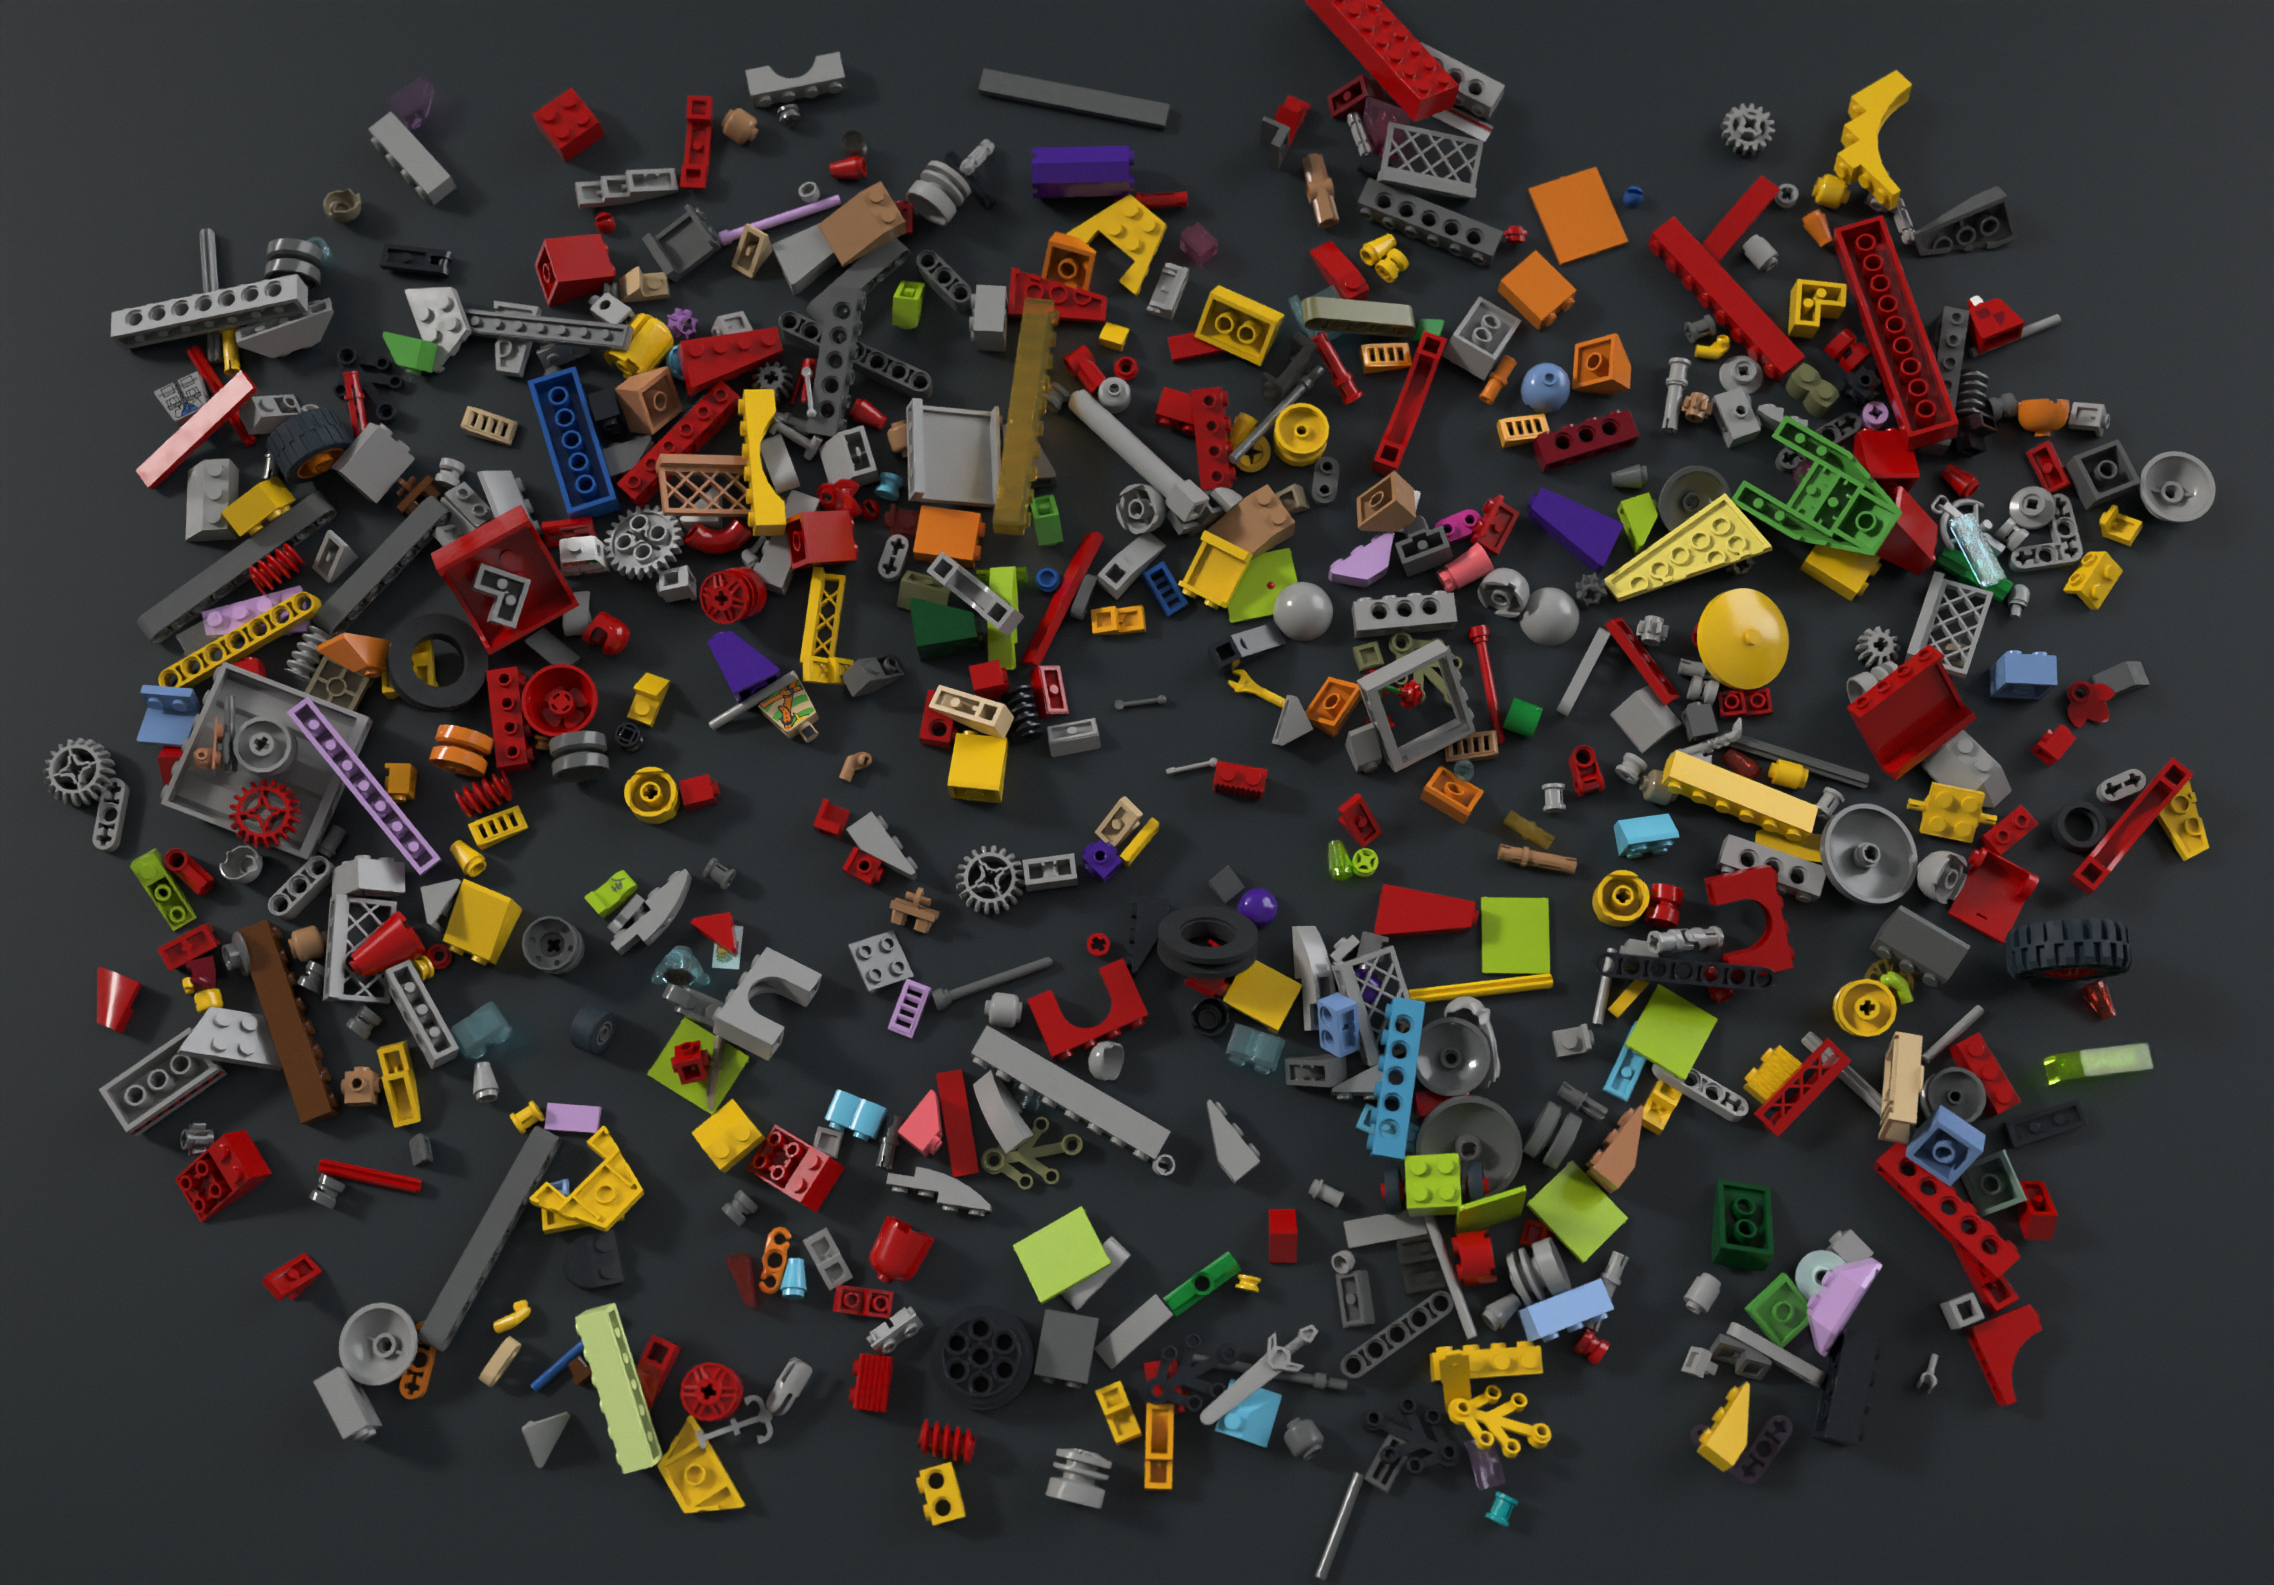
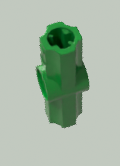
[1934,546,2013,603]
[1163,1251,1241,1318]

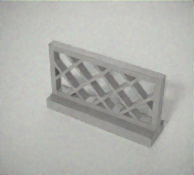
[1377,122,1484,201]
[1904,571,1994,679]
[323,894,397,1004]
[1331,946,1410,1066]

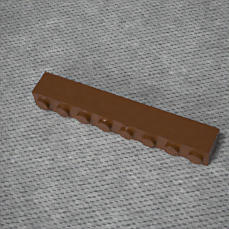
[238,919,340,1127]

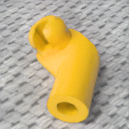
[1695,335,1730,359]
[493,1300,531,1334]

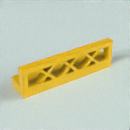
[800,567,846,669]

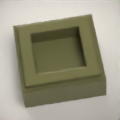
[1352,641,1384,673]

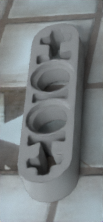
[1556,627,1611,716]
[1652,1064,1749,1122]
[1726,1322,1826,1387]

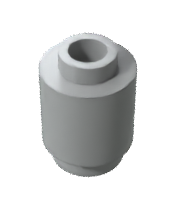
[1742,234,1779,271]
[1683,1273,1721,1315]

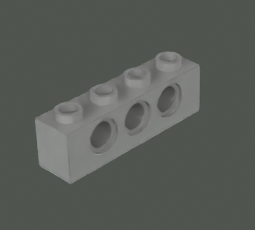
[1421,42,1505,119]
[1352,591,1457,638]
[1715,834,1826,903]
[383,959,459,1069]

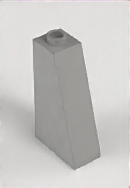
[771,223,839,295]

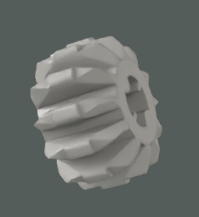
[1855,626,1900,668]

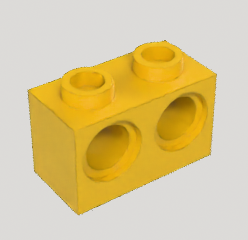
[916,1462,966,1525]

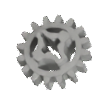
[1721,103,1775,155]

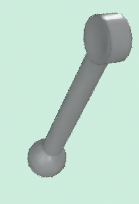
[802,367,817,418]
[1166,758,1218,776]

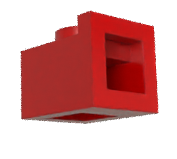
[2030,725,2077,767]
[842,846,885,888]

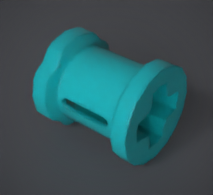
[1485,1491,1518,1528]

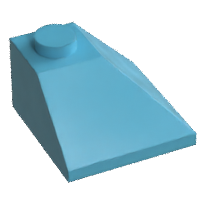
[1215,1379,1282,1448]

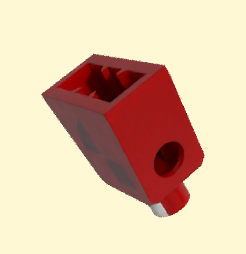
[1967,295,2025,354]

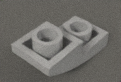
[1754,404,1808,432]

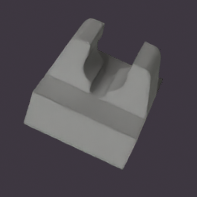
[1681,1346,1718,1378]

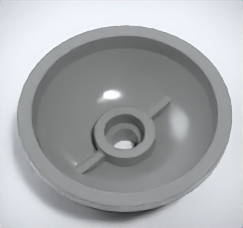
[2139,451,2216,523]
[339,1303,418,1386]

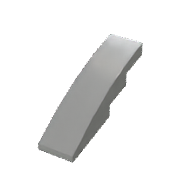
[575,168,678,209]

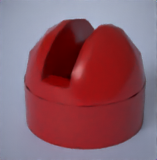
[595,212,616,234]
[860,499,880,521]

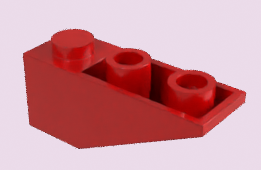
[1155,387,1195,436]
[636,1334,682,1413]

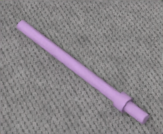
[717,195,841,246]

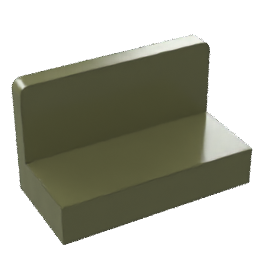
[897,570,953,610]

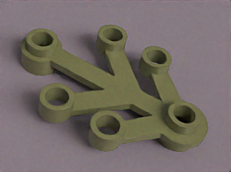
[1389,632,1462,708]
[981,1117,1083,1191]

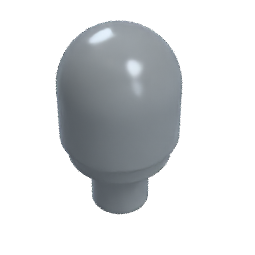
[2007,584,2030,619]

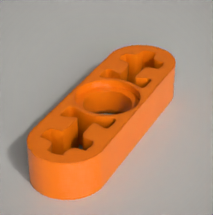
[400,1320,437,1400]

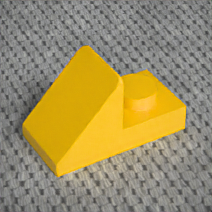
[627,672,671,727]

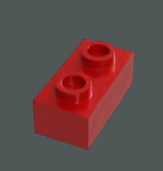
[1978,805,2039,855]

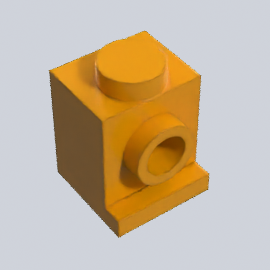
[385,763,417,803]

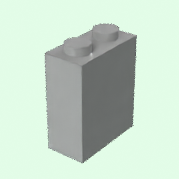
[331,423,415,504]
[313,1367,382,1442]

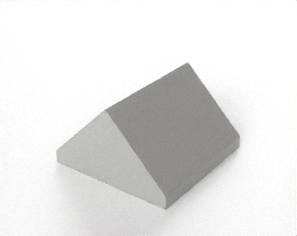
[1610,685,1682,754]
[421,879,462,935]

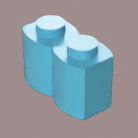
[825,1089,887,1142]

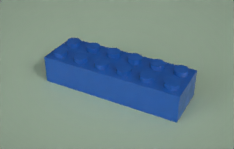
[528,366,621,519]

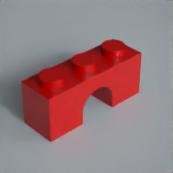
[1948,1032,2021,1118]

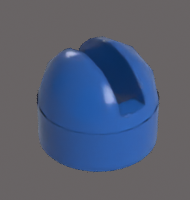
[1623,186,1643,208]

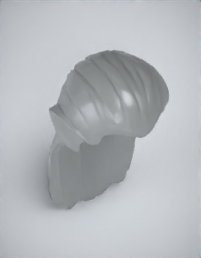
[1444,996,1500,1089]

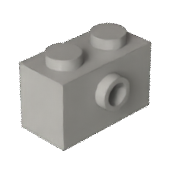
[1711,386,1761,448]

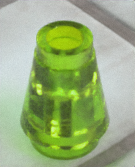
[1328,840,1354,881]

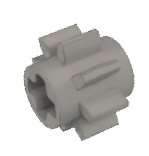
[1636,616,1669,646]

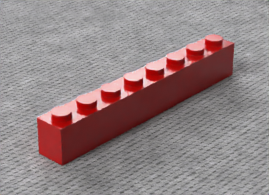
[1648,216,1805,383]

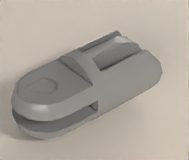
[766,1357,812,1416]

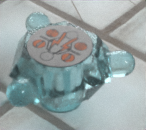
[652,946,711,986]

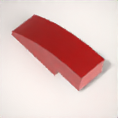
[1952,1227,2019,1316]

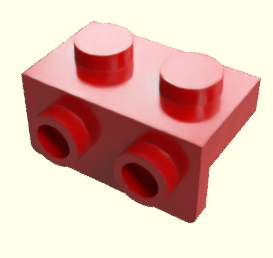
[1470,495,1520,556]

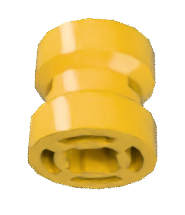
[1375,248,1409,283]

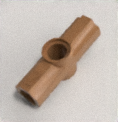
[1302,153,1339,229]

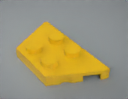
[657,1415,746,1513]

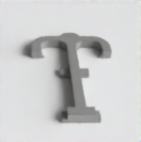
[696,1395,773,1449]

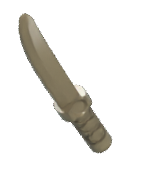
[706,1036,725,1111]

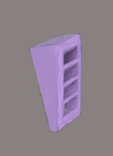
[888,979,932,1039]

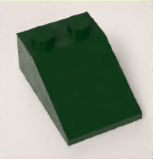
[1711,1179,1774,1272]

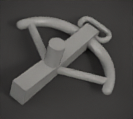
[1931,495,2006,559]

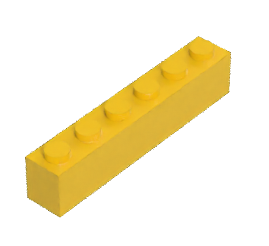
[1661,750,1818,842]

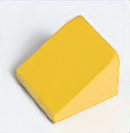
[1099,322,1130,352]

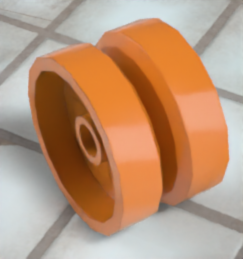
[429,724,494,777]

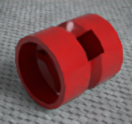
[1824,328,1872,374]
[1644,883,1684,928]

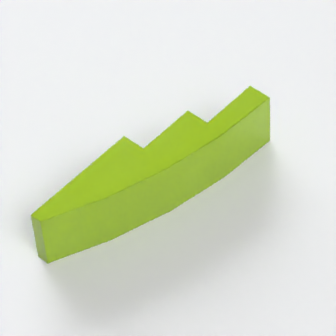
[988,566,1019,670]

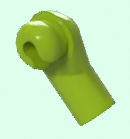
[1880,971,1914,1005]

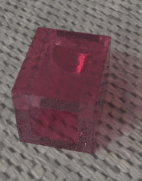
[1180,222,1218,267]

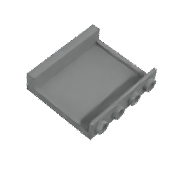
[906,398,1005,508]

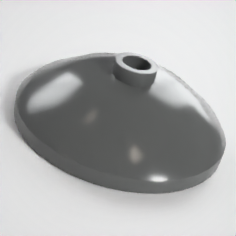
[1658,465,1731,532]
[1416,1017,1491,1097]

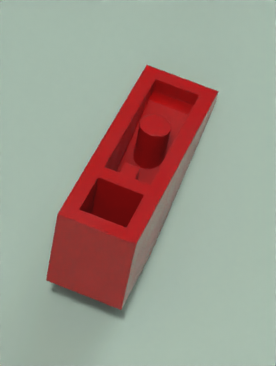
[1309,241,1370,301]

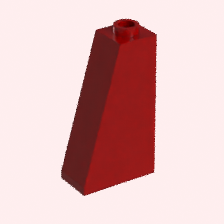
[1374,884,1479,939]

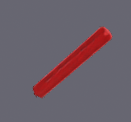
[318,1159,422,1193]

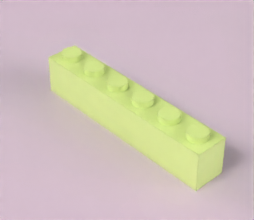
[575,1303,663,1474]

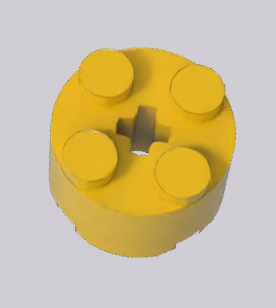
[624,767,681,824]
[1592,870,1650,927]

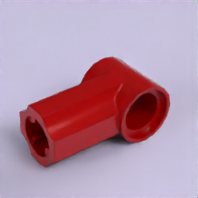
[1063,345,1106,396]
[164,848,216,896]

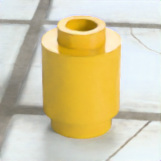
[1768,759,1809,790]

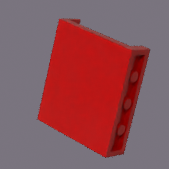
[1846,645,1977,781]

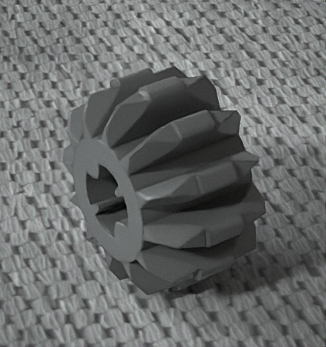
[752,361,794,404]

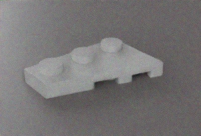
[494,301,542,377]

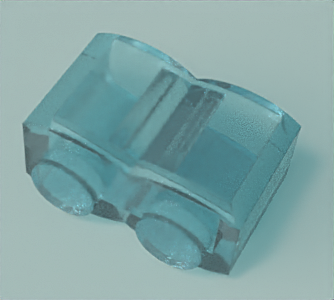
[449,1001,513,1059]
[1225,1024,1285,1075]

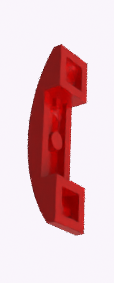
[680,95,713,190]

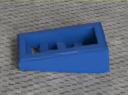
[1140,561,1189,617]

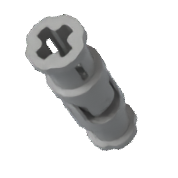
[1647,926,1724,954]

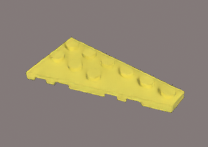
[1605,493,1772,602]

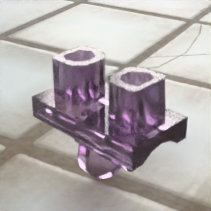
[1465,1438,1506,1490]

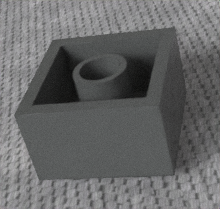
[2064,439,2141,510]

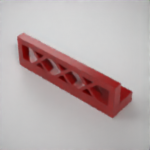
[1754,1038,1851,1137]

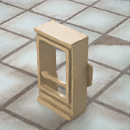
[1878,1032,1924,1145]

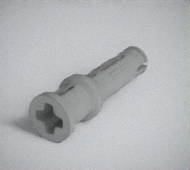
[1661,357,1691,433]

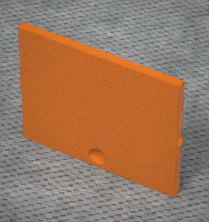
[1528,167,1628,266]

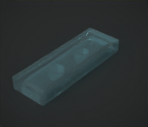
[1948,512,2007,588]

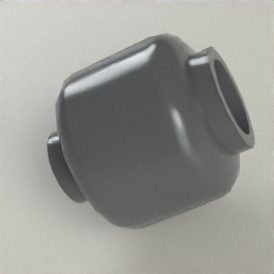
[1284,1418,1324,1461]

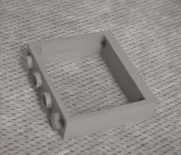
[1357,639,1475,773]

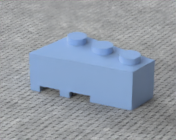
[1516,1278,1614,1342]

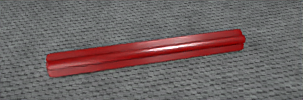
[187,345,257,447]

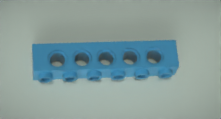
[1366,997,1425,1162]

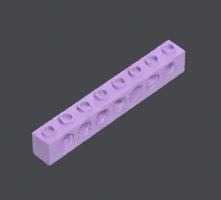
[287,697,442,876]

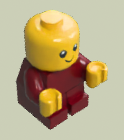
[182,956,223,1014]

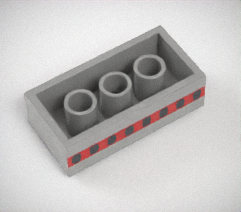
[99,1027,227,1136]

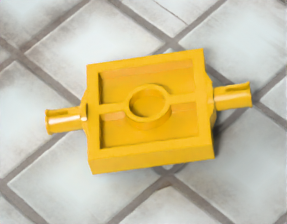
[1907,782,1997,843]

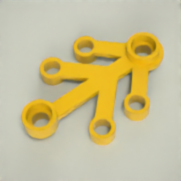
[1448,1385,1551,1458]

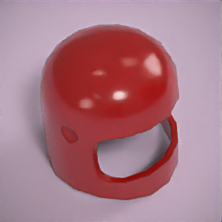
[581,611,630,656]

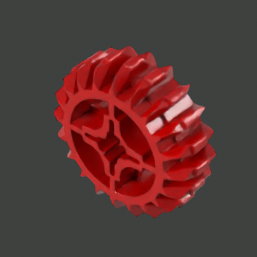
[228,779,302,849]

